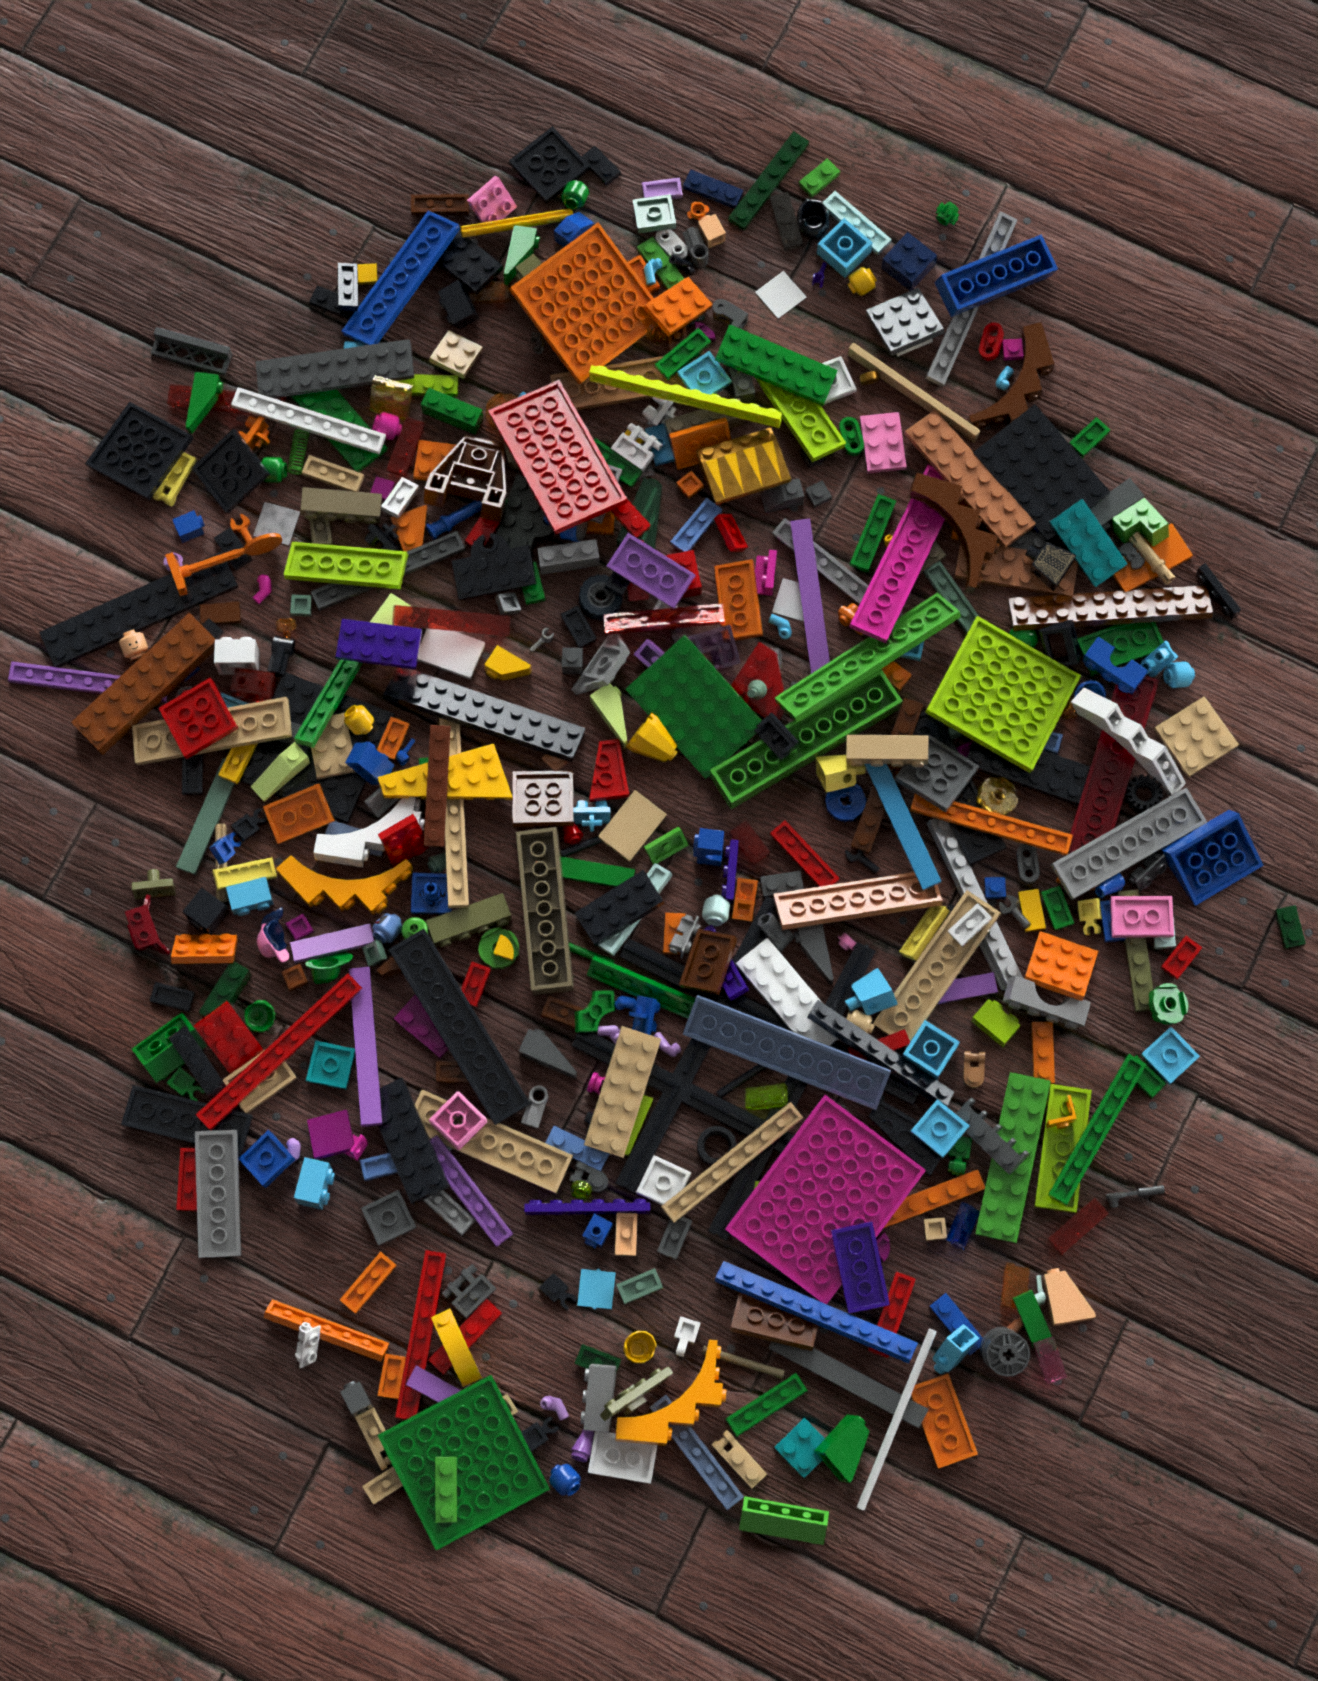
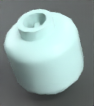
[702,895,730,926]

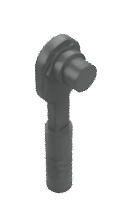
[1105,1185,1165,1207]

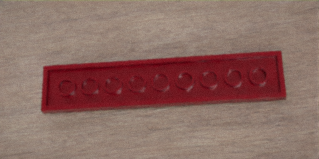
[1067,676,1159,855]

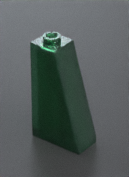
[616,478,662,549]

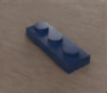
[683,169,744,209]

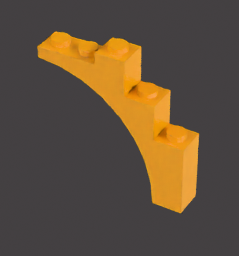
[276,855,413,915]
[615,1340,726,1446]

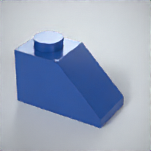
[554,212,594,247]

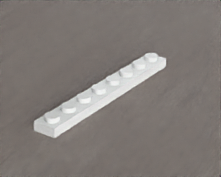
[231,387,386,454]

